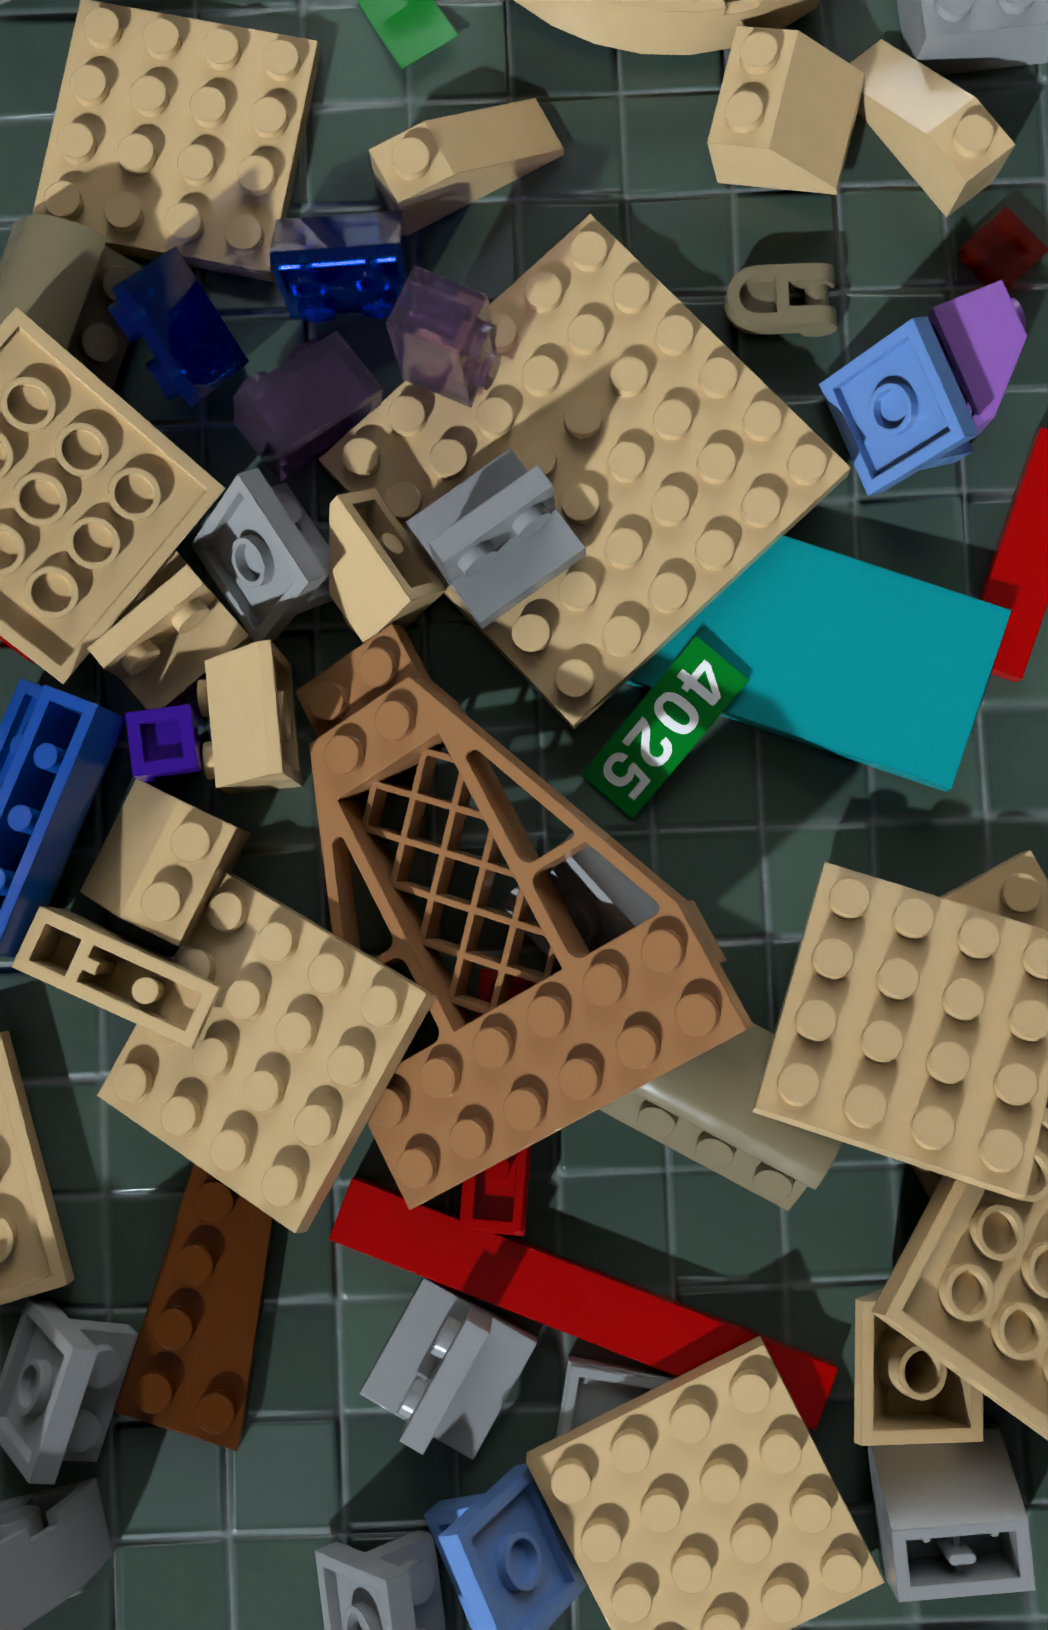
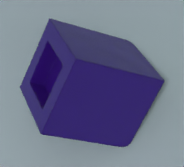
[125,704,206,784]

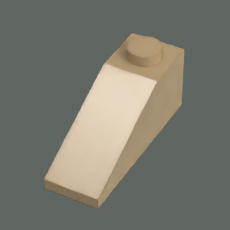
[850,39,1016,218]
[369,98,564,238]
[11,906,222,1049]

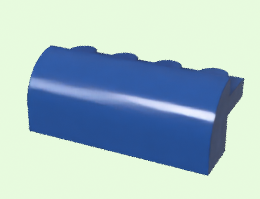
[0,678,126,958]

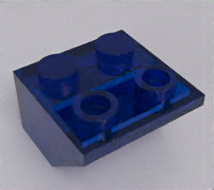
[269,210,412,323]
[107,246,249,407]

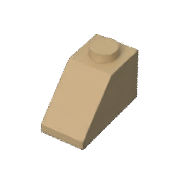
[329,488,447,643]

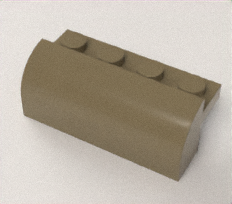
[0,214,154,389]
[599,1023,843,1211]

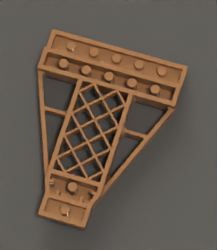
[295,624,754,1210]

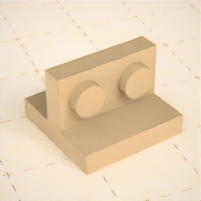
[87,550,253,710]

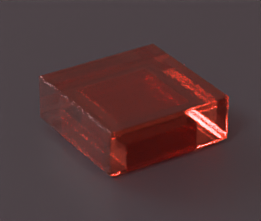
[956,206,1048,291]

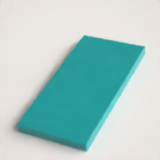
[625,535,1011,792]

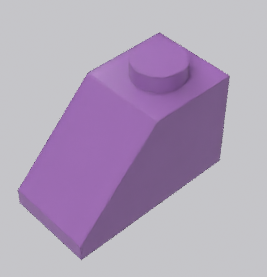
[927,280,1027,441]

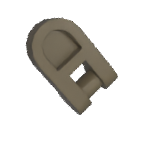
[724,263,837,337]

